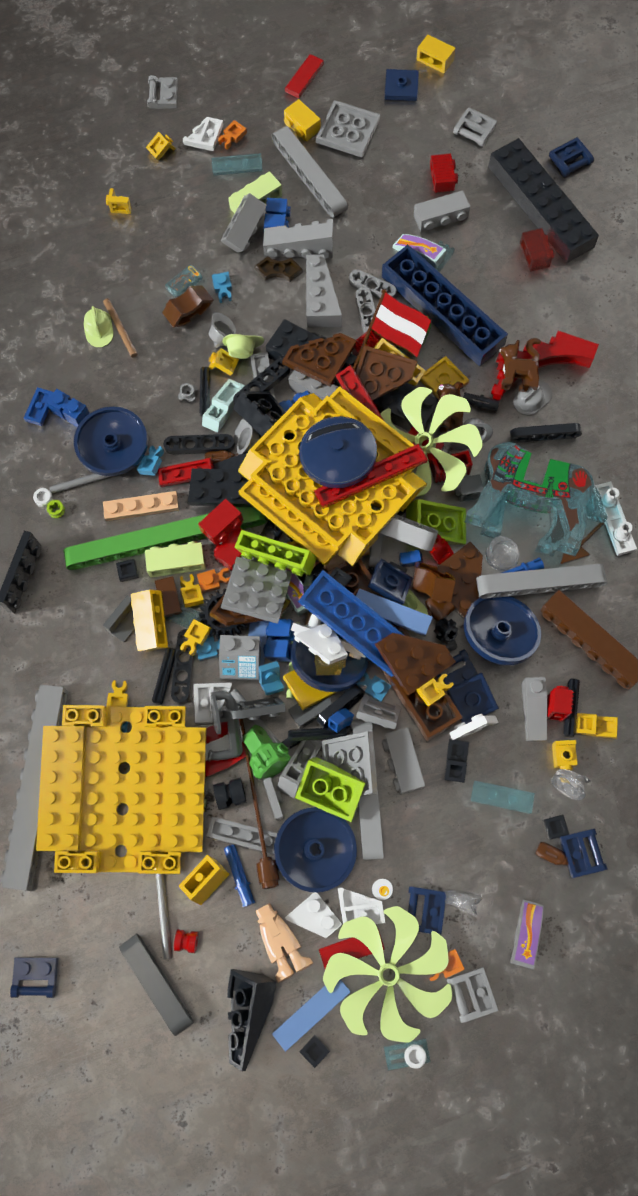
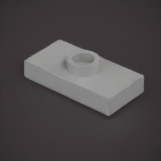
[263,778,284,821]

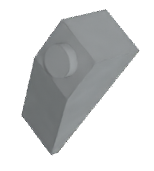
[522,677,547,741]
[277,740,322,798]

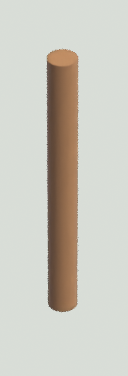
[103,298,138,358]

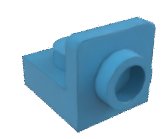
[259,661,284,695]

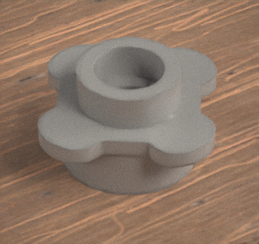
[178,383,198,402]

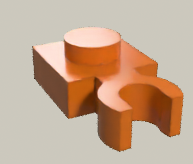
[218,120,247,150]
[196,568,230,594]
[429,949,465,981]

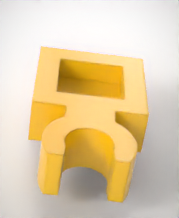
[180,574,204,608]
[180,619,211,656]
[416,674,454,707]
[106,680,129,707]

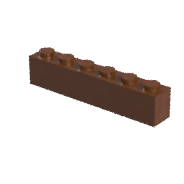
[540,590,638,690]

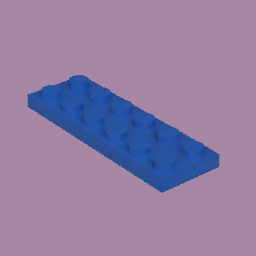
[298,570,403,677]

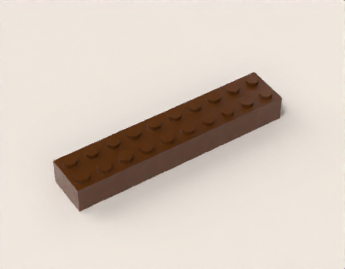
[326,559,463,742]

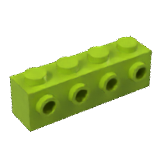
[234,530,317,576]

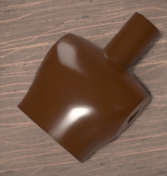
[425,597,455,622]

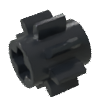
[433,618,459,642]

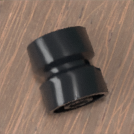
[213,777,247,810]

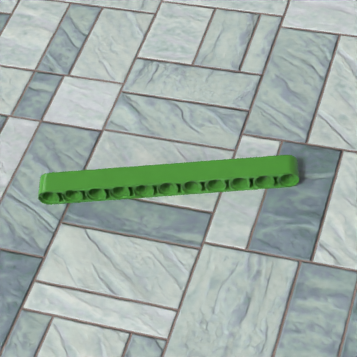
[63,507,267,570]

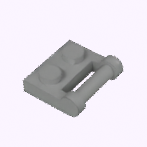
[147,75,178,109]
[453,107,497,147]
[356,695,402,729]
[447,967,499,1023]

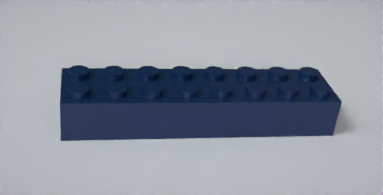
[382,244,508,367]

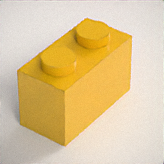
[417,34,455,73]
[284,99,321,142]
[179,855,230,905]

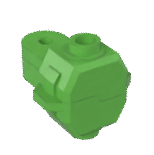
[243,725,291,779]

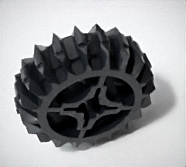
[199,589,249,640]

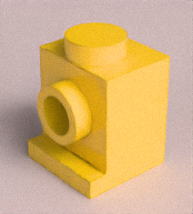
[552,740,578,771]

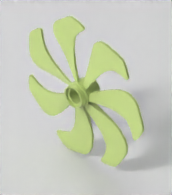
[380,387,483,496]
[323,906,452,1042]

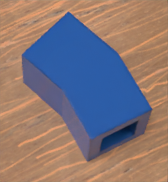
[399,550,423,567]
[328,708,354,733]

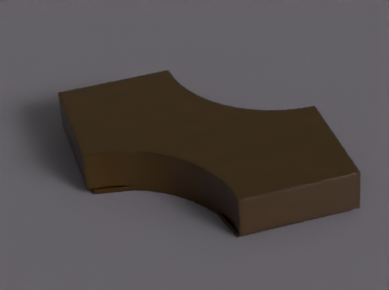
[254,256,303,282]

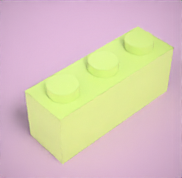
[228,171,282,214]
[145,541,206,578]

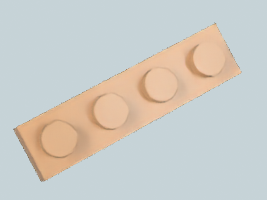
[103,491,179,521]

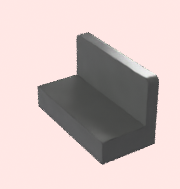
[103,595,135,642]
[288,698,332,729]

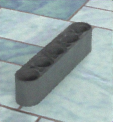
[119,934,194,1036]

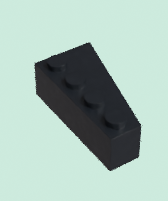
[233,391,295,440]

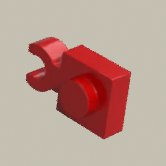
[429,534,454,565]

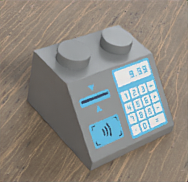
[219,635,261,680]

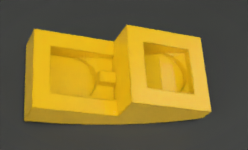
[576,713,618,739]

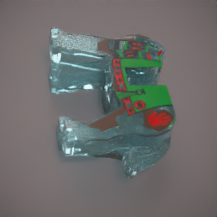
[465,442,608,557]

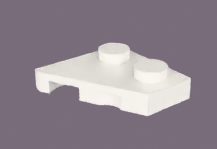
[183,117,223,151]
[294,624,348,665]
[193,683,232,724]
[450,714,499,740]
[338,888,385,924]
[285,892,342,938]

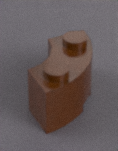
[162,285,214,328]
[412,562,456,603]

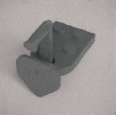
[208,691,286,762]

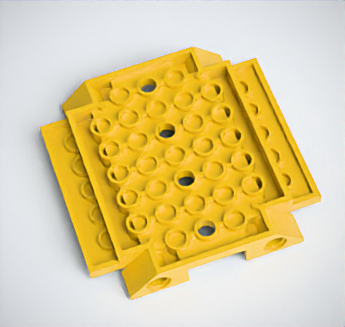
[238,386,427,567]
[36,705,206,874]

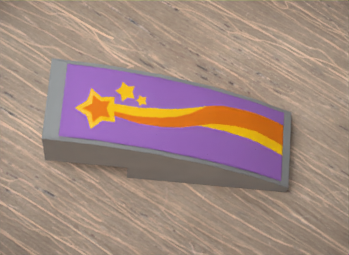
[510,900,544,970]

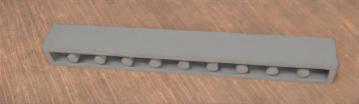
[0,685,68,891]

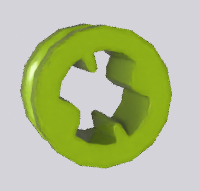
[46,500,65,518]

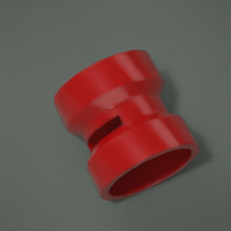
[174,929,199,954]

